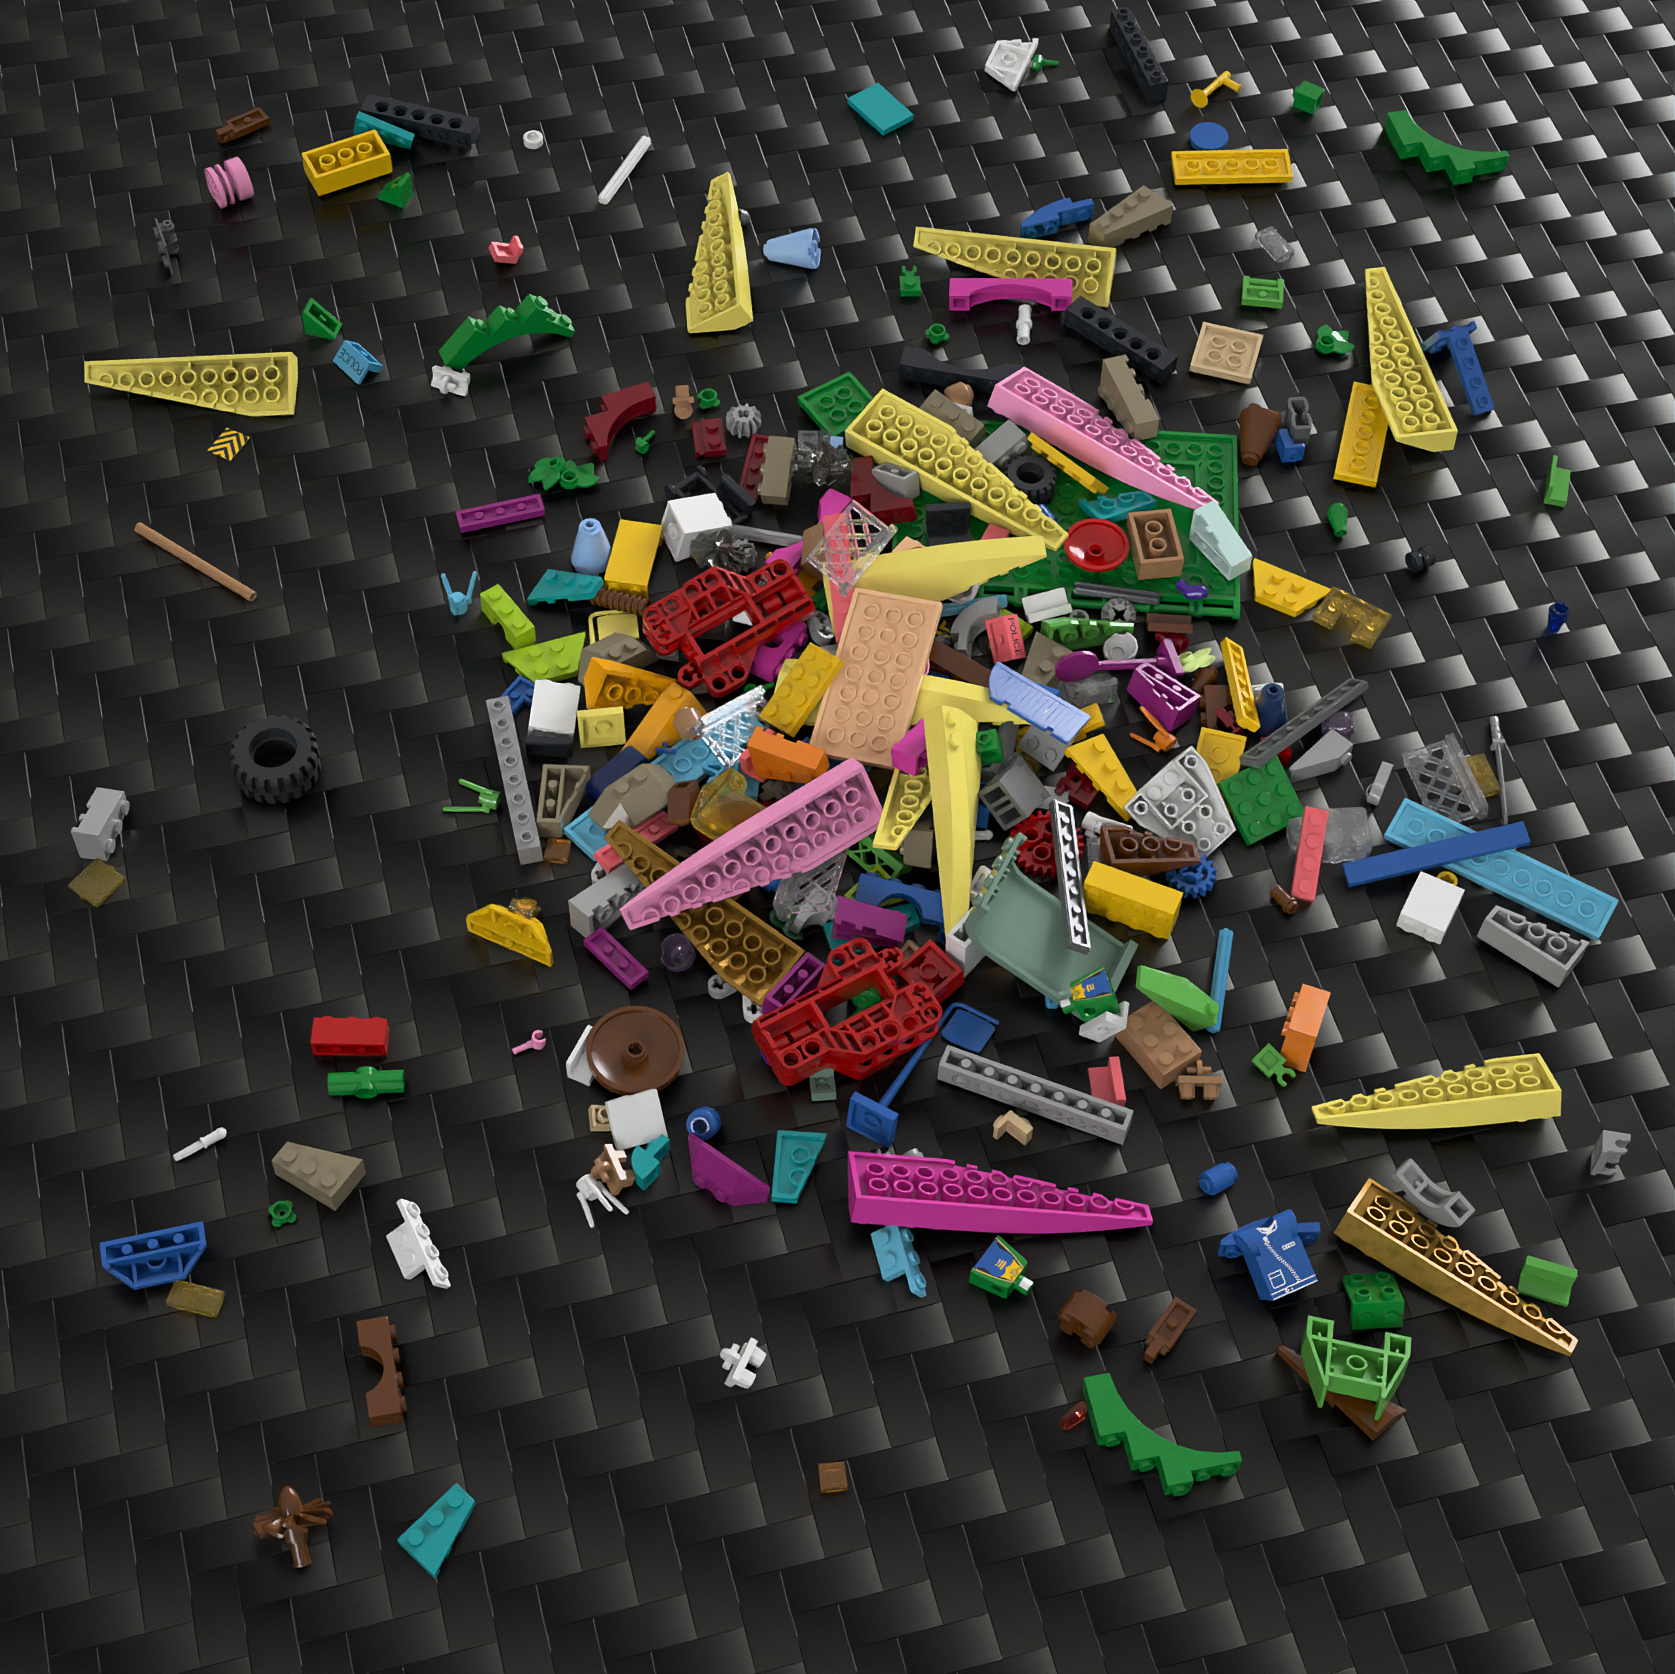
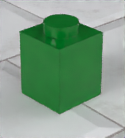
[1292,80,1325,114]

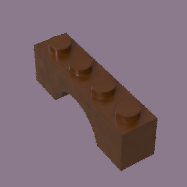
[1198,685,1233,731]
[356,1316,407,1428]

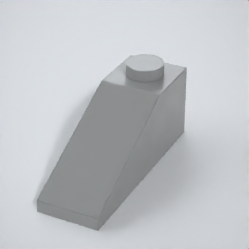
[1287,729,1353,783]

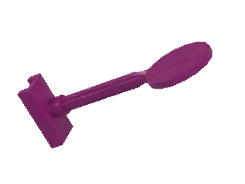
[1054,638,1184,682]

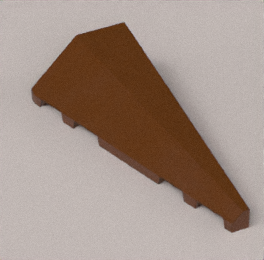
[1276,1345,1407,1441]

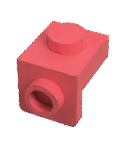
[489,236,523,264]

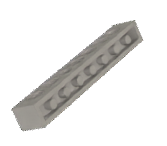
[486,696,544,865]
[938,1045,1133,1145]

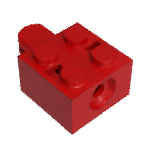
[896,939,965,1011]

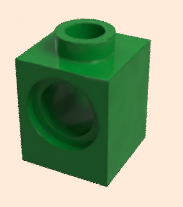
[976,729,1004,766]

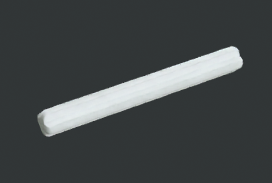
[598,136,651,205]

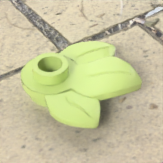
[1178,647,1216,672]

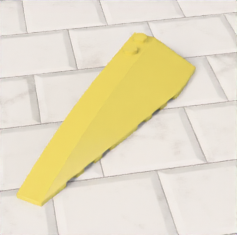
[923,705,982,937]
[1312,1053,1561,1129]

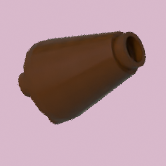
[1239,403,1281,466]

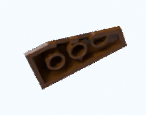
[1100,826,1201,877]

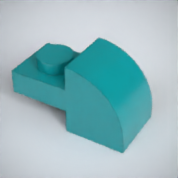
[631,1134,670,1191]

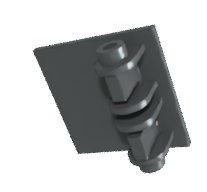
[153,218,179,275]

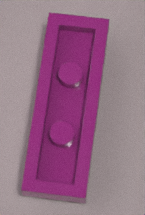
[584,926,649,990]

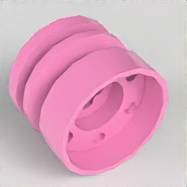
[205,157,254,208]

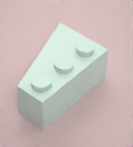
[1189,499,1252,581]

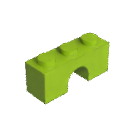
[480,584,536,650]

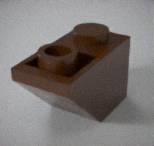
[667,779,704,826]

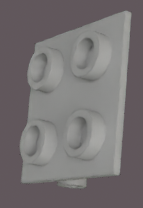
[1017,724,1079,772]

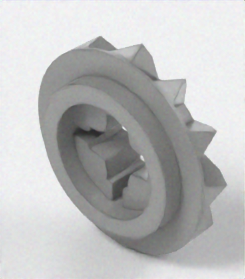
[1101,598,1136,625]

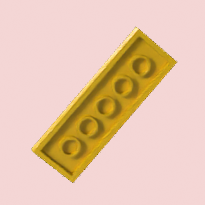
[1171,149,1293,185]
[1333,382,1388,487]

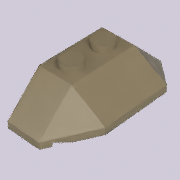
[578,632,659,687]
[588,764,675,831]

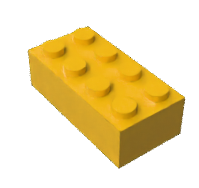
[301,129,393,196]
[1083,861,1183,940]

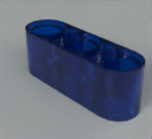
[586,745,649,800]

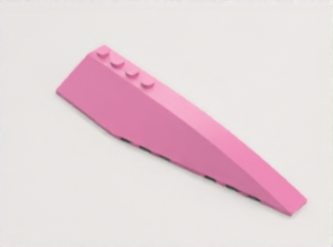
[987,367,1219,509]
[619,757,883,930]

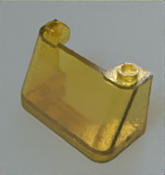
[691,767,766,840]

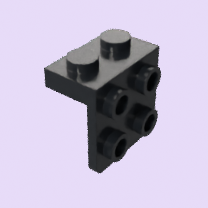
[925,502,972,546]

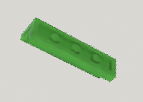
[843,833,913,879]

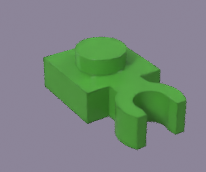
[1251,1043,1296,1088]

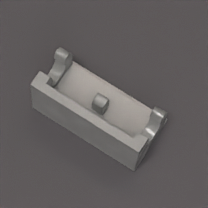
[1590,1130,1631,1175]

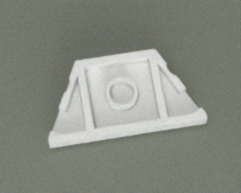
[985,38,1039,92]

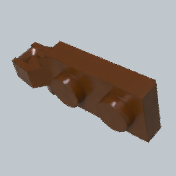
[216,107,270,144]
[1143,1297,1197,1365]

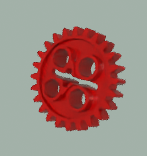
[1010,810,1084,879]

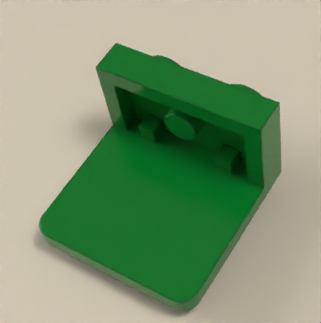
[1343,1272,1404,1330]

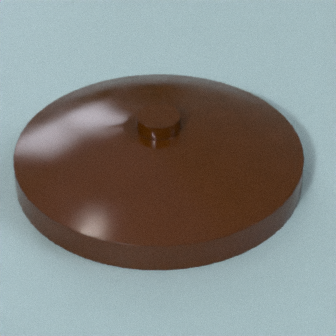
[586,1006,684,1096]

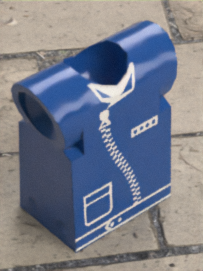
[1232,1209,1318,1301]

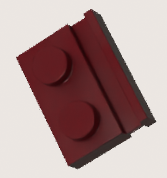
[691,418,726,458]
[1214,706,1250,751]

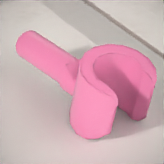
[512,1030,546,1055]

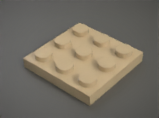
[1189,322,1263,384]

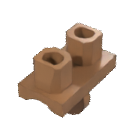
[672,385,694,419]
[1175,1060,1223,1100]
[591,1144,635,1195]

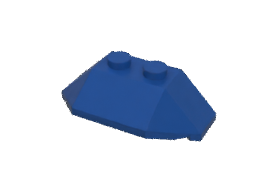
[99,1221,207,1290]

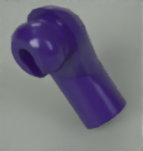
[1175,579,1209,600]

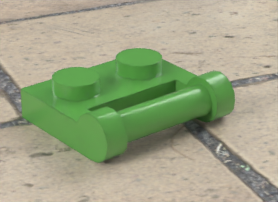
[1241,275,1284,309]

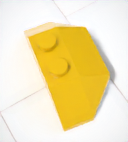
[466,904,553,967]

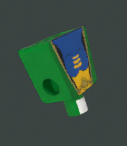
[1060,966,1121,1021]
[969,1236,1034,1298]

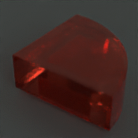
[1059,1400,1088,1431]

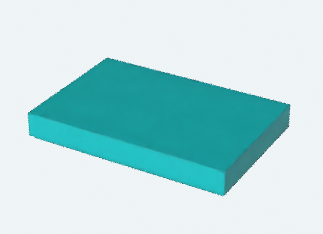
[847,83,914,136]

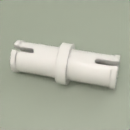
[1016,304,1032,345]

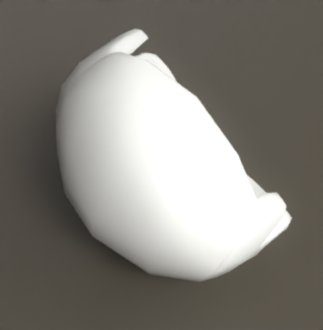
[1103,632,1138,660]

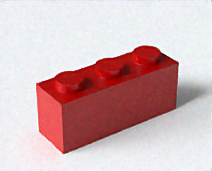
[311,1016,390,1057]

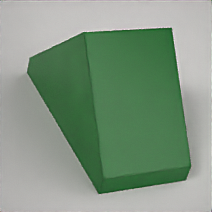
[377,172,413,208]
[301,298,342,340]

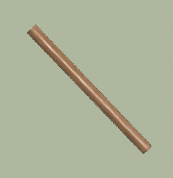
[134,522,257,602]

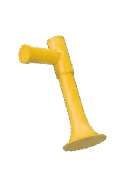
[1191,71,1242,108]

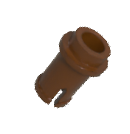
[1270,885,1299,914]

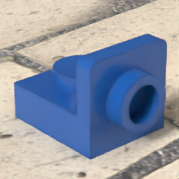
[1275,429,1305,462]

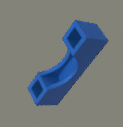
[854,872,944,928]

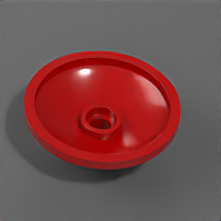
[1064,518,1130,572]

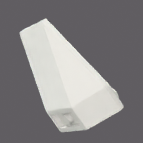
[1123,746,1236,857]

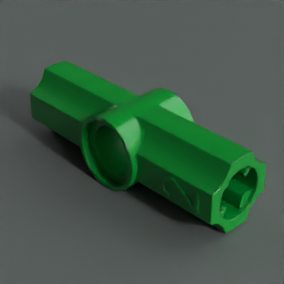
[328,1066,404,1099]

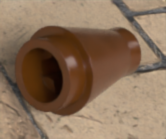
[1189,665,1219,694]

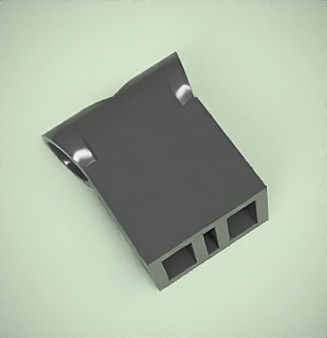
[977,752,1051,831]

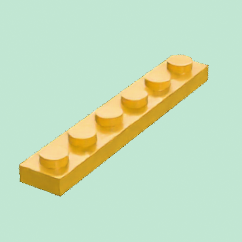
[1220,637,1260,733]

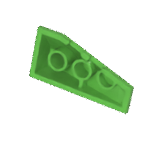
[1040,617,1134,650]
[1136,965,1219,1031]

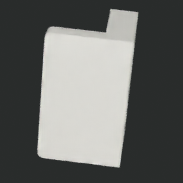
[1022,587,1073,624]
[1079,1001,1129,1042]
[566,1025,594,1086]

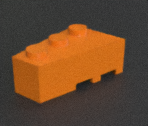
[747,726,830,784]
[1280,984,1330,1072]

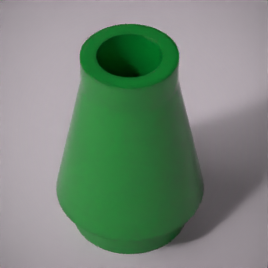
[1326,503,1348,537]

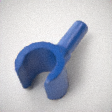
[655,741,677,757]

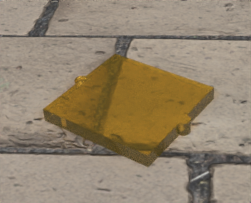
[68,858,126,907]

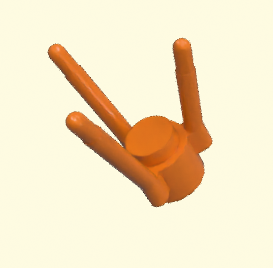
[1130,706,1177,752]

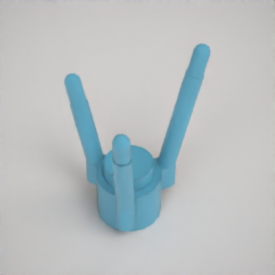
[441,571,477,615]

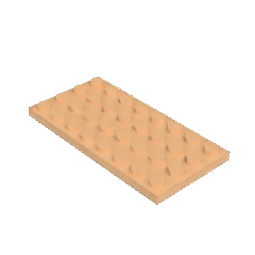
[809,588,943,770]

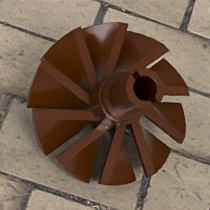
[252,1486,333,1568]

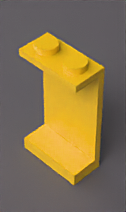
[604,519,664,599]

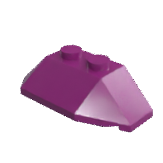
[688,1133,770,1206]

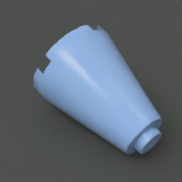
[763,228,821,269]
[571,518,612,576]

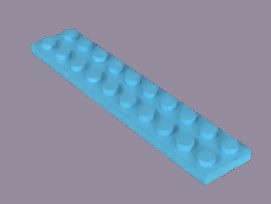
[564,700,765,862]
[1384,798,1619,942]

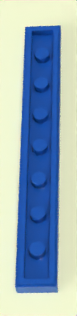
[1342,821,1531,887]

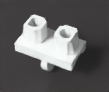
[431,365,470,397]
[720,1337,766,1389]

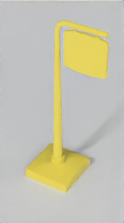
[577,610,639,748]

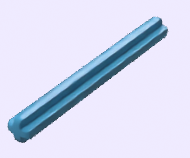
[1206,928,1233,1033]

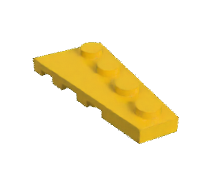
[1063,734,1137,822]

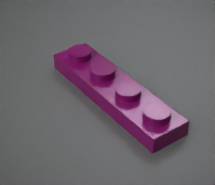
[456,494,545,533]

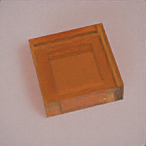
[544,837,572,864]
[818,1462,847,1493]

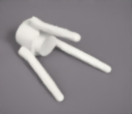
[1081,811,1135,845]
[576,1174,629,1228]

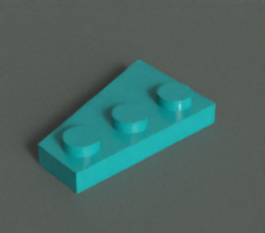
[353,111,415,149]
[1079,491,1156,523]
[527,569,604,606]
[772,1130,827,1203]
[397,1483,476,1579]

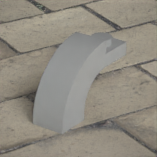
[950,596,1001,659]
[1391,1158,1475,1227]

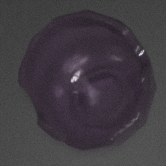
[660,933,696,972]

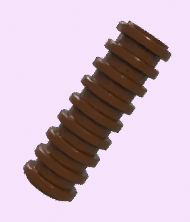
[590,587,651,617]

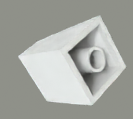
[661,493,732,562]

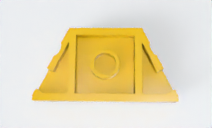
[1252,558,1332,617]

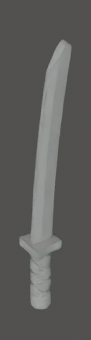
[1489,716,1508,825]

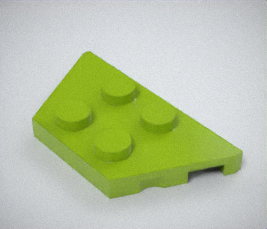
[502,632,586,683]

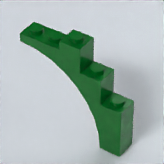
[1384,110,1509,185]
[439,294,575,371]
[1082,1373,1242,1496]

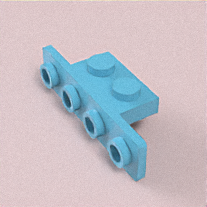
[871,1225,927,1298]

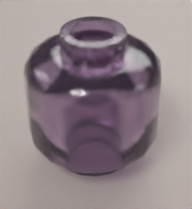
[1321,711,1355,740]

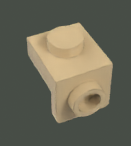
[993,1110,1033,1145]

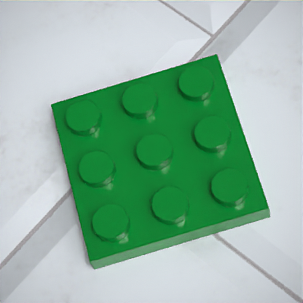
[798,371,874,437]
[1216,755,1304,846]

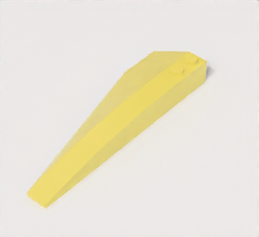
[686,172,753,333]
[913,227,1116,308]
[84,352,298,417]
[822,536,1047,636]
[873,725,978,850]

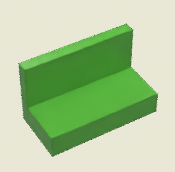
[1544,455,1571,507]
[1517,1255,1578,1307]

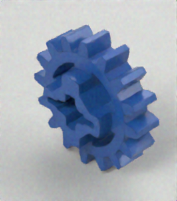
[1166,852,1217,899]

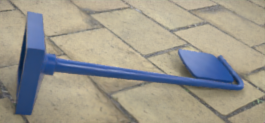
[846,1002,999,1149]

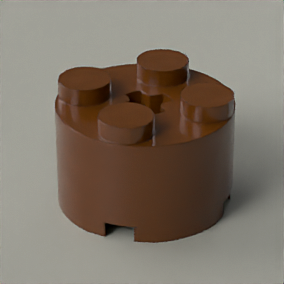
[1057,1288,1118,1349]

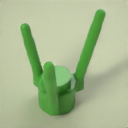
[443,779,501,813]

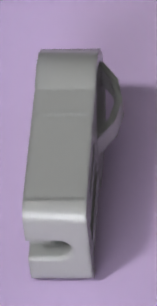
[1365,761,1393,806]

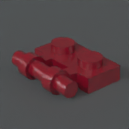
[1054,763,1101,810]

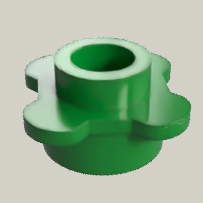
[925,324,949,344]
[697,388,720,409]
[268,1200,297,1227]

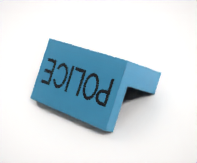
[333,340,383,384]

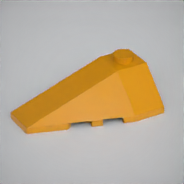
[584,657,677,710]
[619,682,710,767]

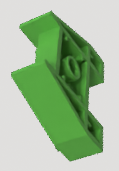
[1300,1315,1411,1420]

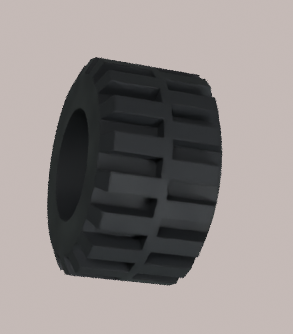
[1003,454,1057,506]

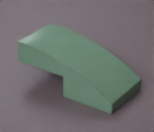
[809,1068,836,1101]

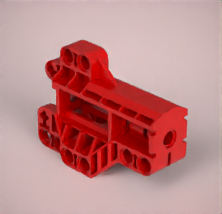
[643,559,815,698]
[752,938,942,1086]

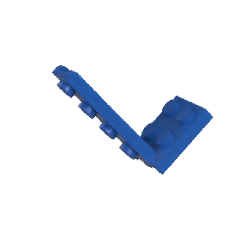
[1420,321,1495,416]

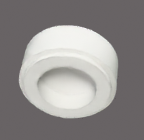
[523,130,543,149]

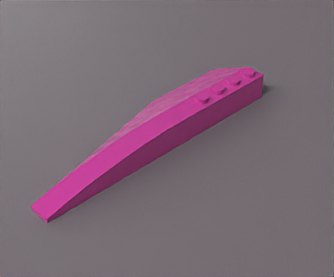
[848,1151,1153,1233]

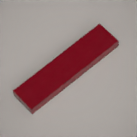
[739,434,769,505]

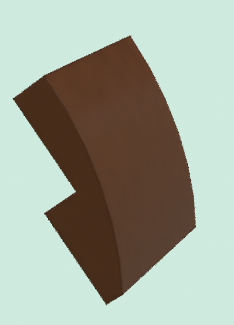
[1145,613,1193,634]

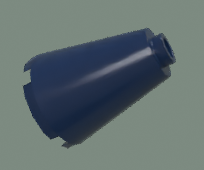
[1246,683,1288,741]

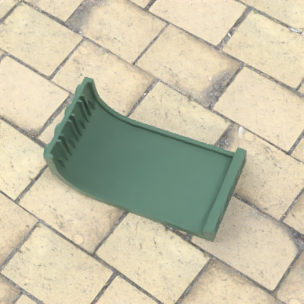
[965,832,1138,1023]

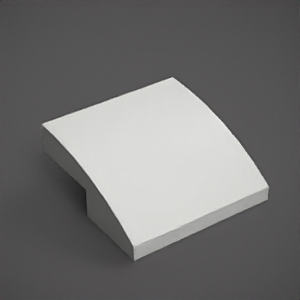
[605,1089,668,1150]

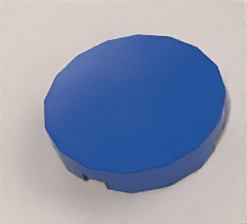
[1189,122,1228,151]

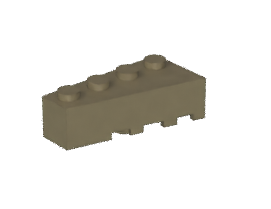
[1088,185,1173,248]
[1098,355,1159,441]

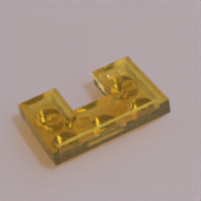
[1312,586,1392,649]

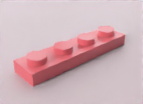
[1290,806,1329,902]
[593,810,678,874]

